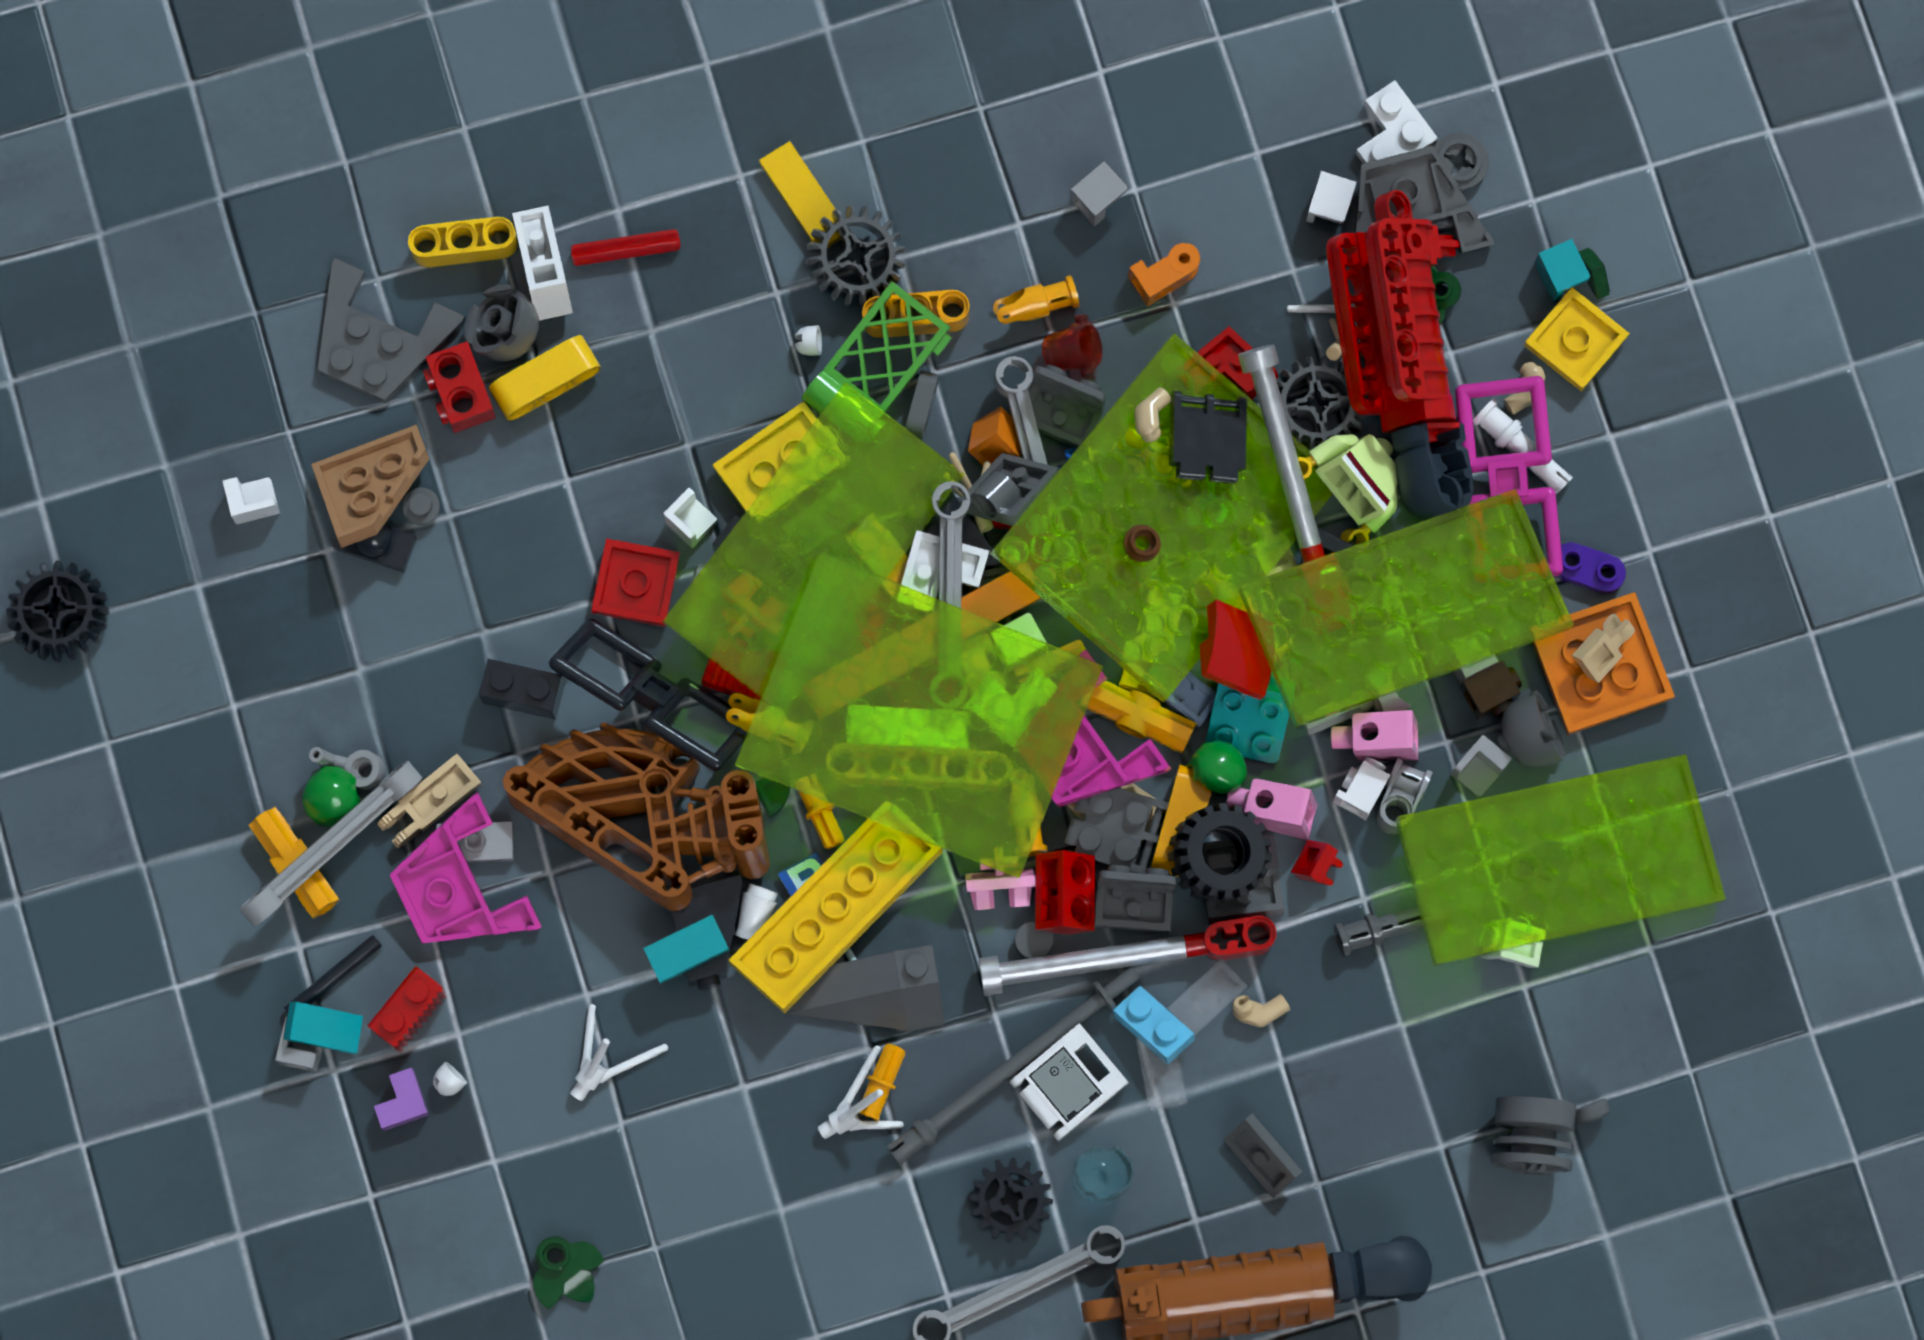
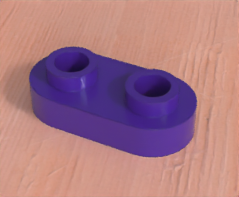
[1556,542,1626,594]

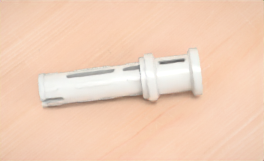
[1473,398,1573,495]

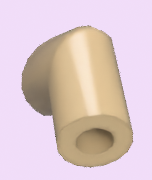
[1503,362,1545,416]
[1134,387,1171,443]
[1232,994,1291,1027]

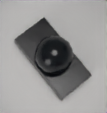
[332,524,417,573]

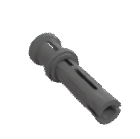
[1334,897,1451,957]

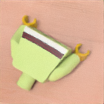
[1298,434,1398,550]

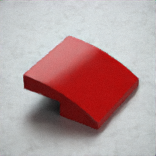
[1199,599,1275,700]

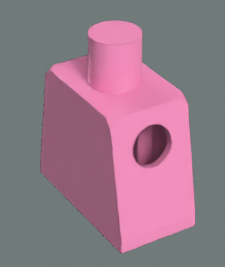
[1331,710,1419,761]
[1226,779,1318,841]

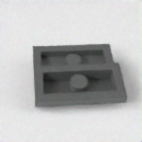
[1202,834,1284,924]

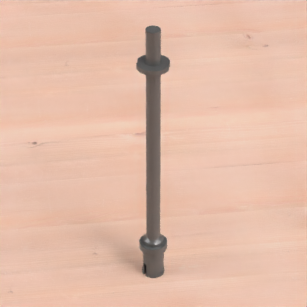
[886,966,1140,1166]

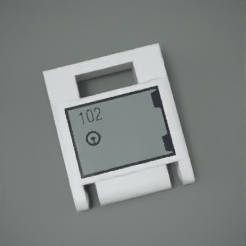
[1009,1023,1129,1141]

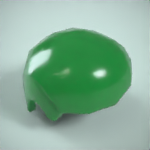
[1187,741,1247,794]
[302,766,360,827]

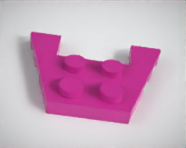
[1014,649,1172,807]
[390,792,542,943]

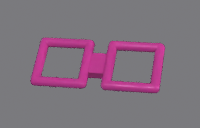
[1455,376,1563,584]

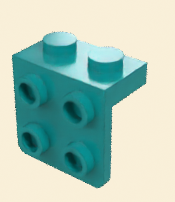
[1205,671,1296,763]

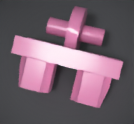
[965,847,1035,910]

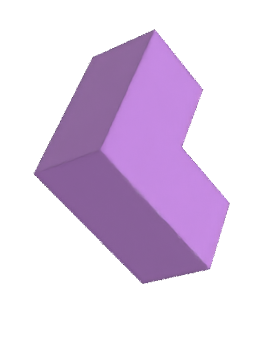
[374,1067,429,1131]

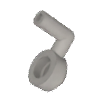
[309,747,385,790]

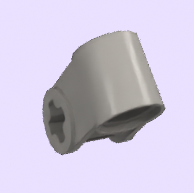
[1376,758,1433,835]

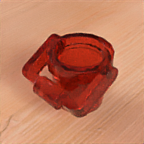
[1042,315,1103,379]

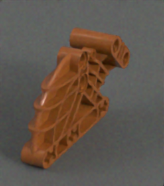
[503,722,770,911]

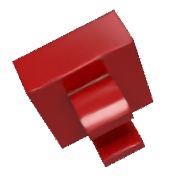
[1291,839,1343,886]

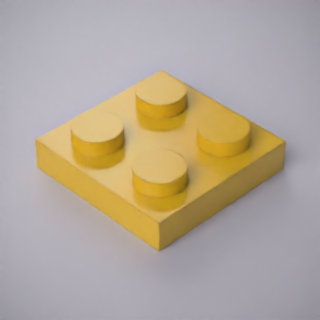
[1524,288,1630,392]

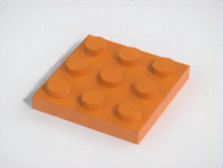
[1528,592,1675,736]

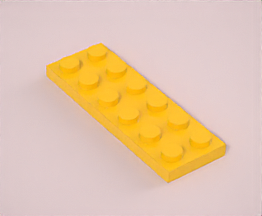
[729,800,943,1014]

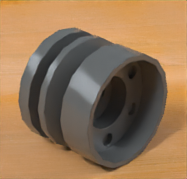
[1492,1096,1576,1176]

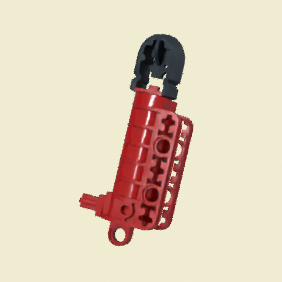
[1326,190,1474,524]

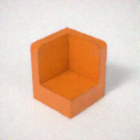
[968,407,1021,465]

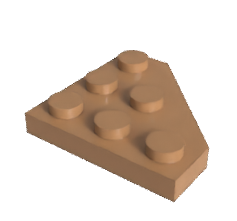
[311,424,429,548]

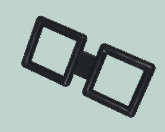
[549,618,751,771]

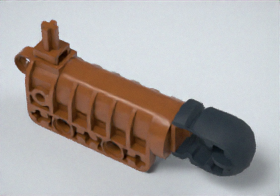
[1081,1236,1432,1340]

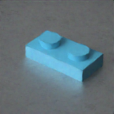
[1113,986,1195,1065]

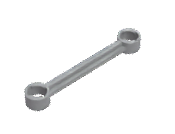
[994,356,1079,575]
[930,481,970,710]
[239,760,423,927]
[913,1225,1125,1340]

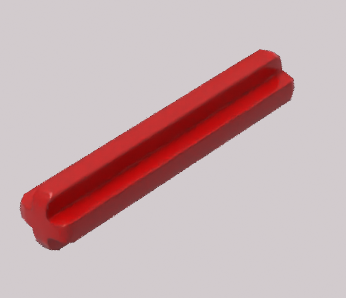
[571,229,681,266]

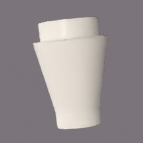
[735,883,778,940]

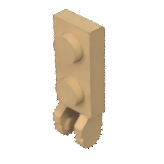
[377,754,482,849]

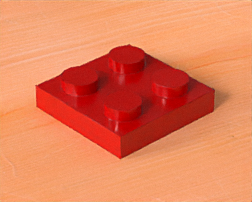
[591,538,681,627]

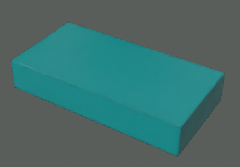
[643,915,730,984]
[283,1001,363,1054]

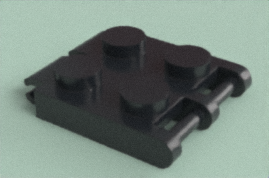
[1169,390,1247,484]

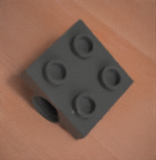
[958,453,1063,528]

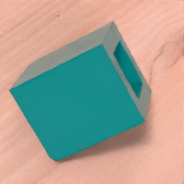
[1534,239,1590,302]

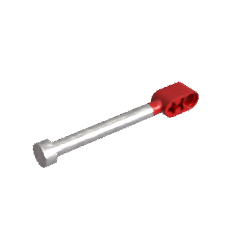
[1238,344,1354,637]
[978,916,1277,996]

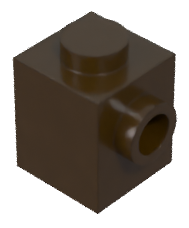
[1459,660,1522,720]

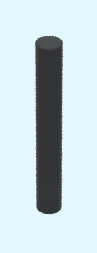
[284,934,382,1012]

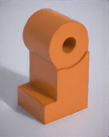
[1127,243,1200,307]

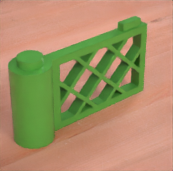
[801,281,952,445]

